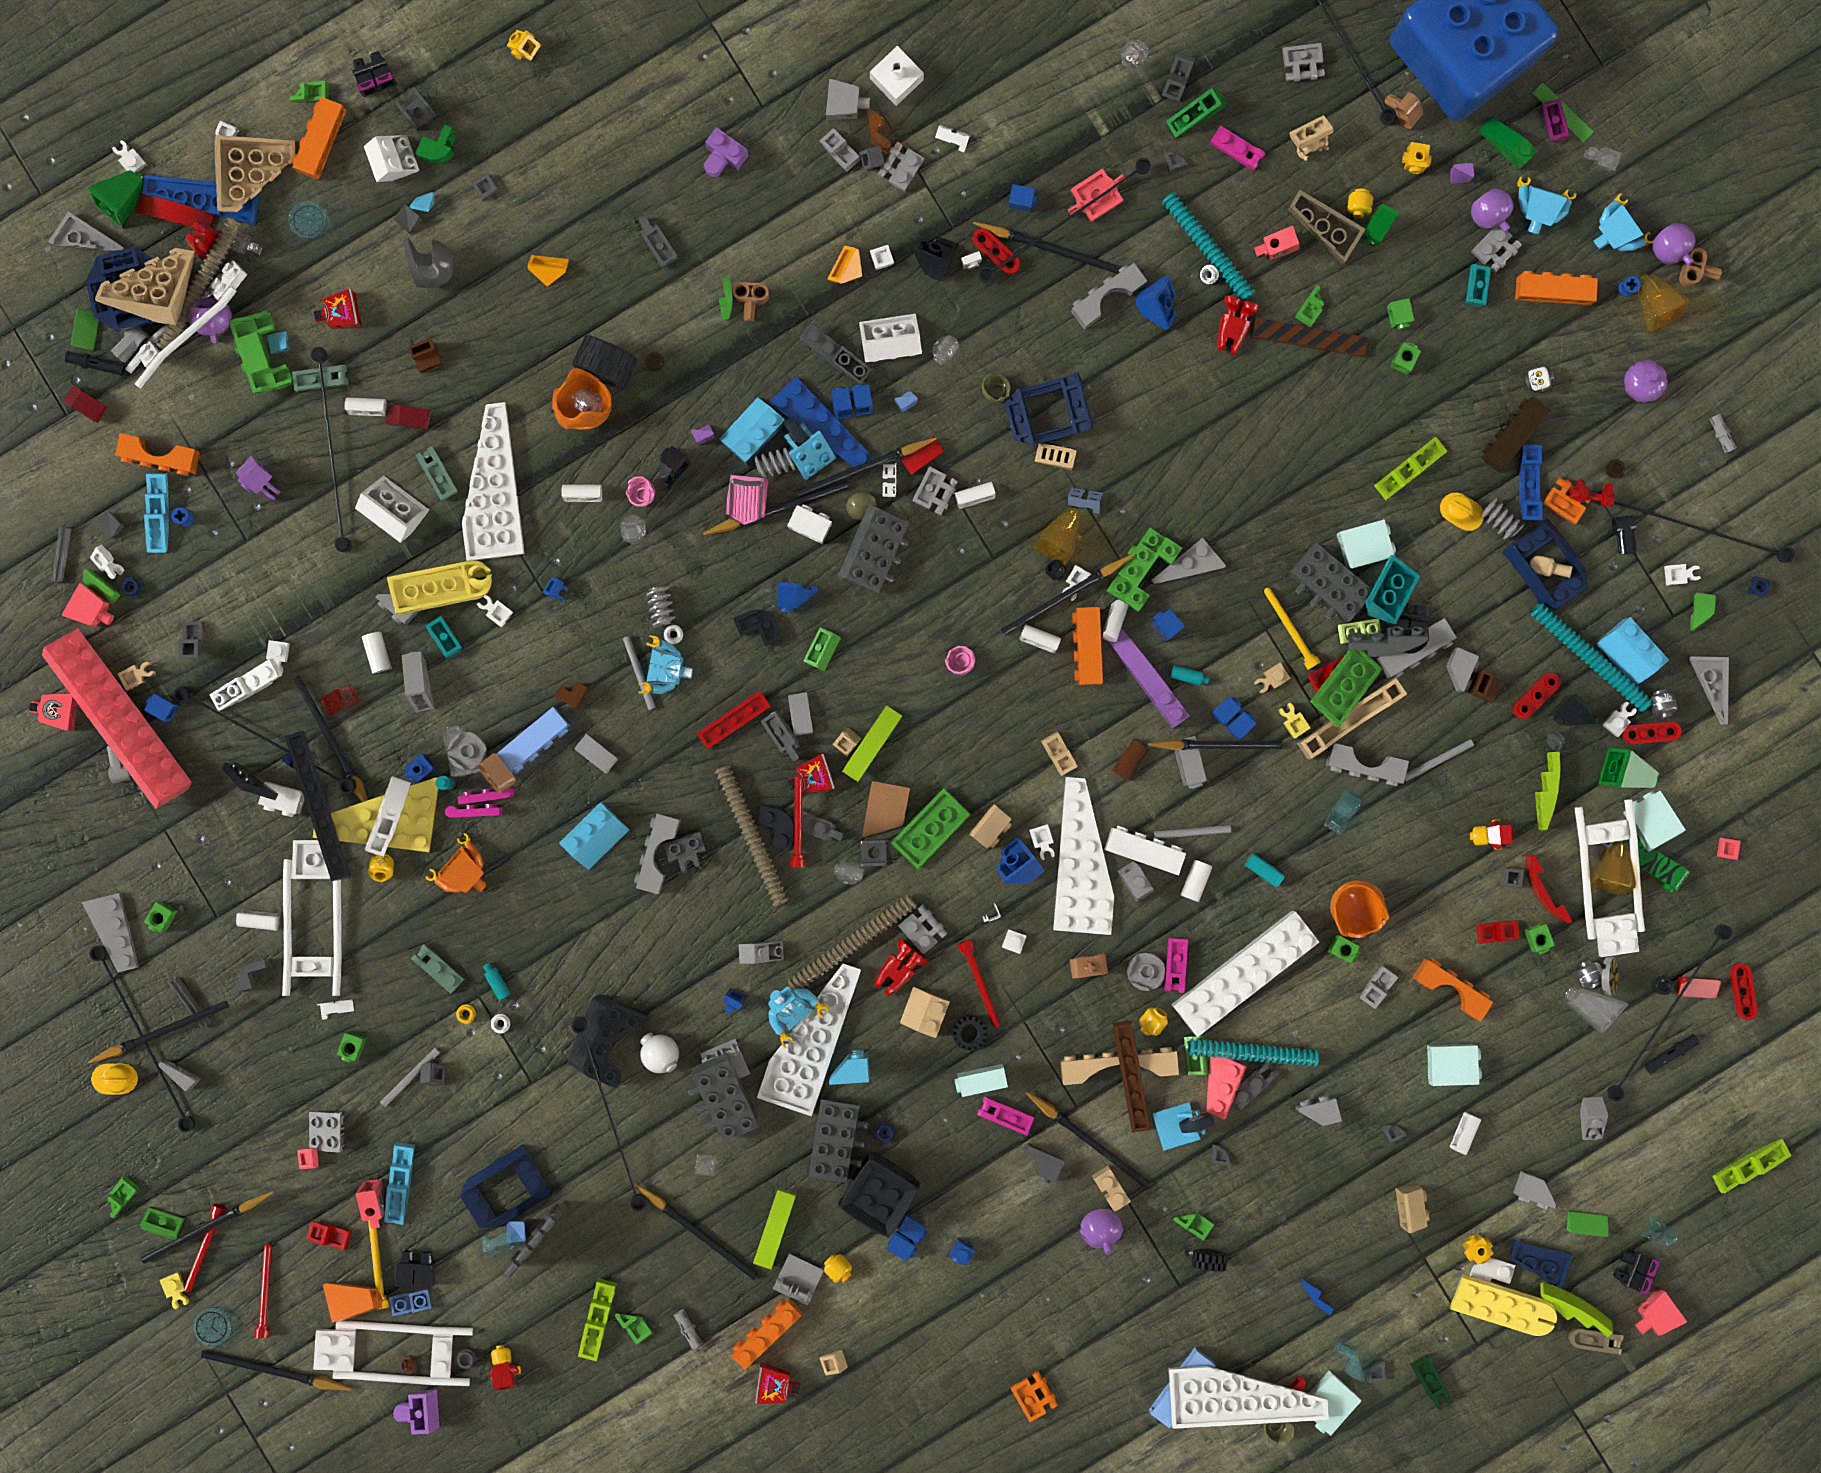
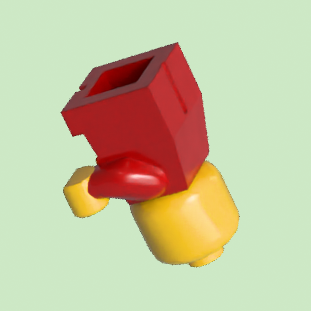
[1470,819,1514,850]
[490,1345,521,1391]

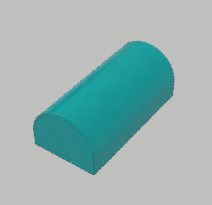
[1466,264,1491,307]
[425,616,462,659]
[1245,853,1285,888]

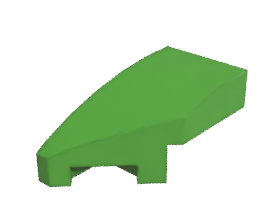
[290,81,329,103]
[719,277,733,320]
[1295,285,1324,327]
[1691,592,1716,631]
[108,1176,139,1218]
[1173,1213,1215,1241]
[615,1313,653,1345]

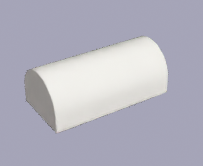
[345,397,387,417]
[955,482,995,509]
[562,485,602,502]
[1101,600,1128,642]
[1020,624,1061,653]
[362,632,392,674]
[1181,860,1213,902]
[236,910,280,931]
[1450,1112,1482,1155]

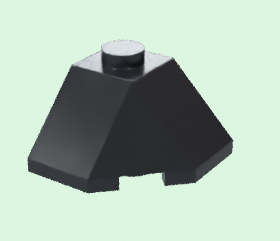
[912,237,959,282]
[660,446,691,492]
[1550,694,1600,726]

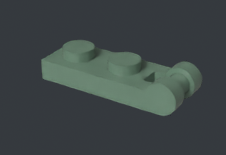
[292,365,349,392]
[416,445,459,501]
[411,944,465,994]

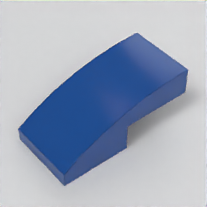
[1300,1278,1334,1315]

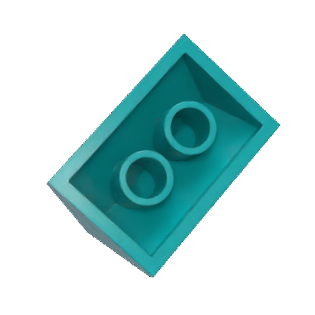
[1366,555,1420,624]

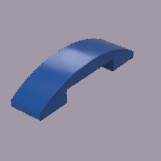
[1519,445,1543,521]

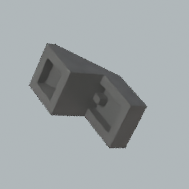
[1162,52,1195,102]
[178,621,204,659]
[232,959,271,993]

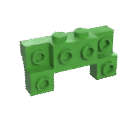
[229,310,293,395]
[1106,528,1182,612]

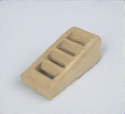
[1034,443,1077,470]

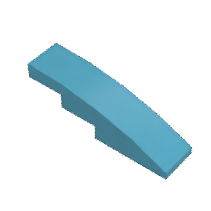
[144,473,169,553]
[384,1142,415,1225]

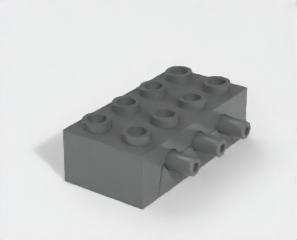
[838,506,909,593]
[1288,542,1372,623]
[688,1053,759,1143]
[808,1097,868,1183]

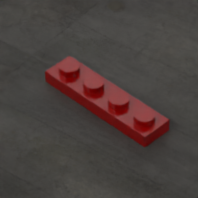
[696,691,771,750]

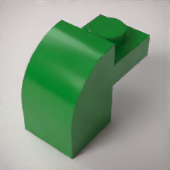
[415,125,456,165]

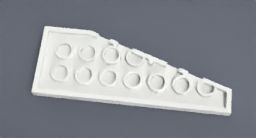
[462,402,525,561]
[1053,777,1114,935]
[757,963,861,1116]
[1168,1366,1329,1429]

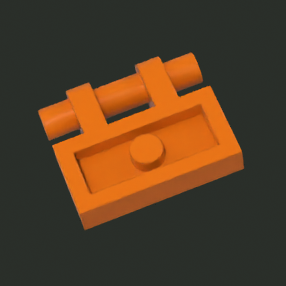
[1542,477,1591,525]
[1010,1371,1058,1422]

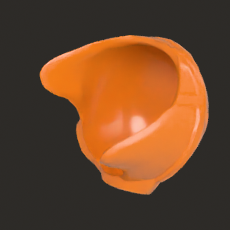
[552,368,612,430]
[1330,880,1389,938]

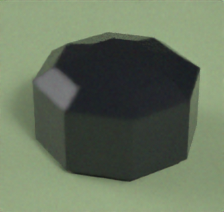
[1653,976,1673,995]

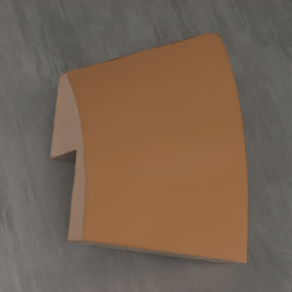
[862,781,910,837]

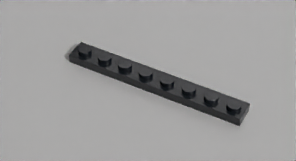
[284,730,351,882]

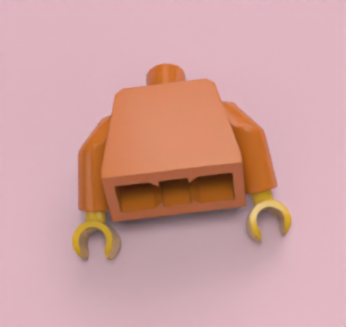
[426,833,487,893]

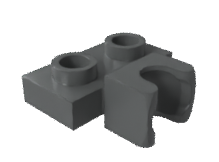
[663,832,706,874]

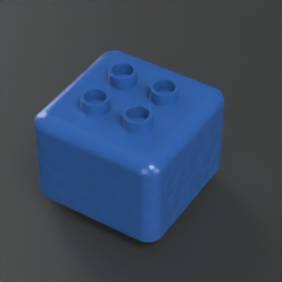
[1390,0,1558,121]

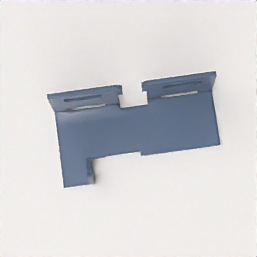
[1068,488,1103,514]

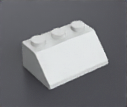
[859,314,922,362]
[355,476,429,543]

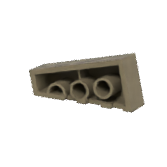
[1287,190,1365,265]

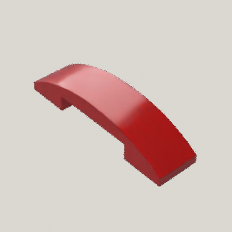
[135,195,215,230]
[1525,854,1573,923]

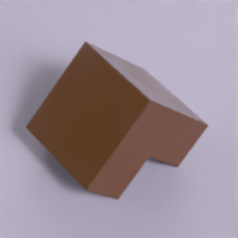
[408,338,443,373]
[1468,670,1502,703]
[554,682,590,710]

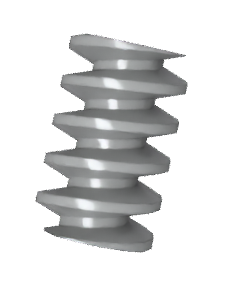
[754,448,796,478]
[1481,498,1524,540]
[646,586,676,628]

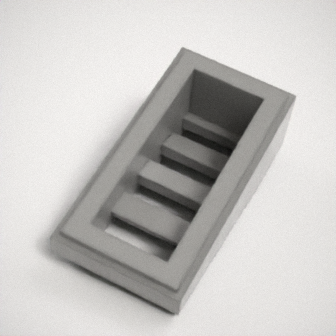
[158,1060,201,1091]

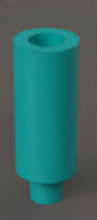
[1170,665,1209,686]
[436,776,456,790]
[483,963,511,1001]

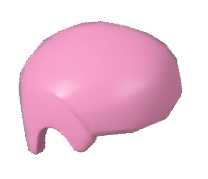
[626,476,655,507]
[945,646,975,675]

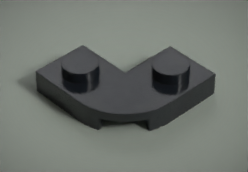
[733,609,783,646]
[758,804,794,851]

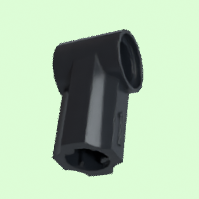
[1612,515,1637,555]

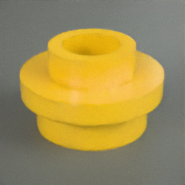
[456,1004,476,1024]

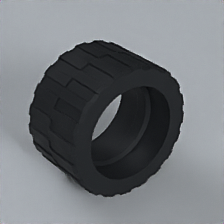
[572,335,638,389]

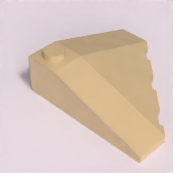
[214,135,295,213]
[95,248,195,325]

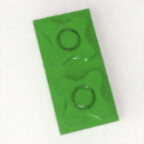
[1310,650,1383,727]
[891,788,971,869]

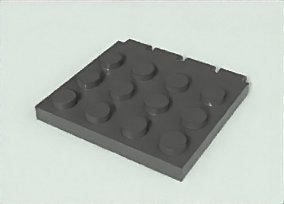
[503,1201,569,1279]

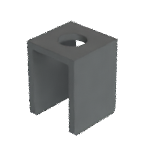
[395,87,436,131]
[860,840,887,866]

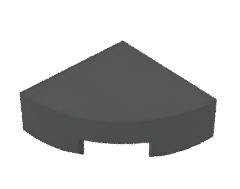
[1163,151,1188,172]
[1380,1124,1407,1144]
[1211,1144,1231,1166]
[1366,1360,1387,1383]

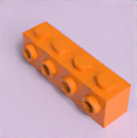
[732,1298,802,1370]

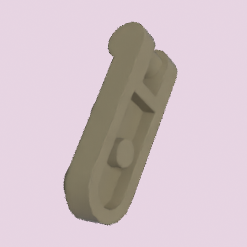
[1569,1328,1624,1355]

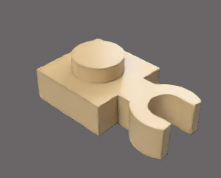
[118,662,156,691]
[1254,663,1291,693]

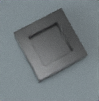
[471,174,499,201]

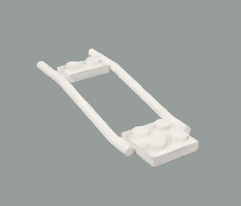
[125,260,247,389]
[1575,799,1645,957]
[282,840,342,996]
[313,1321,473,1386]

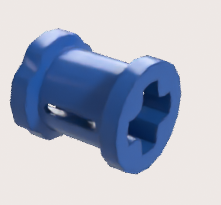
[1618,276,1641,297]
[171,507,194,527]

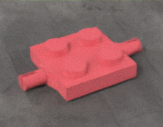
[1068,168,1126,222]

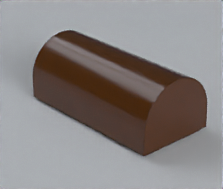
[1111,739,1149,781]

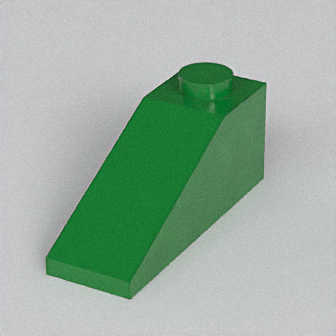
[1166,88,1228,138]
[1478,117,1538,170]
[1361,203,1399,246]

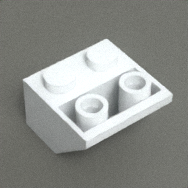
[364,135,419,182]

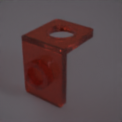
[321,685,359,716]

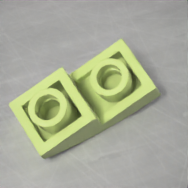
[1338,619,1381,644]

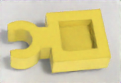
[1279,703,1310,739]
[160,1271,189,1309]

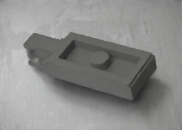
[639,216,678,268]
[761,710,803,762]
[792,811,844,841]

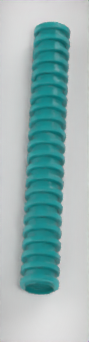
[1162,192,1255,302]
[1188,1038,1319,1067]

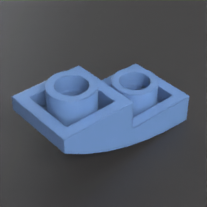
[389,1289,431,1316]

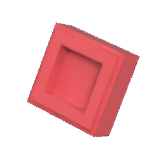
[1717,838,1741,860]
[297,1148,319,1169]

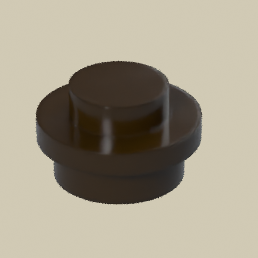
[645,352,665,372]
[1605,459,1625,479]

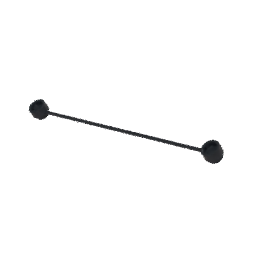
[1317,0,1396,125]
[979,158,1151,284]
[311,347,352,553]
[1595,490,1795,563]
[173,686,357,794]
[1607,924,1732,1101]
[89,945,195,1132]
[571,1016,646,1211]

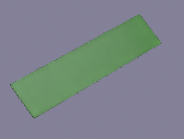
[1533,83,1593,142]

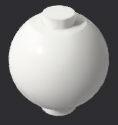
[640,1032,679,1073]

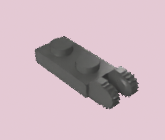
[1233,1062,1280,1109]

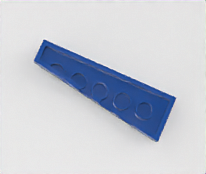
[142,175,260,226]
[769,377,874,473]

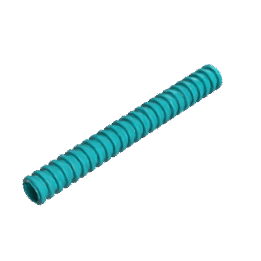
[1531,603,1653,712]

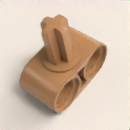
[1385,92,1423,129]
[1679,248,1722,287]
[732,282,770,322]
[478,753,516,794]
[1069,954,1108,978]

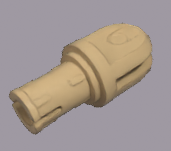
[1529,556,1573,578]

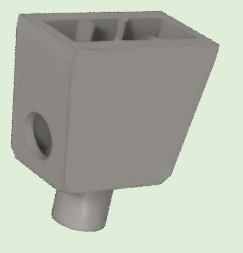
[826,79,870,121]
[1117,861,1153,902]

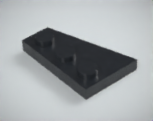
[222,762,278,800]

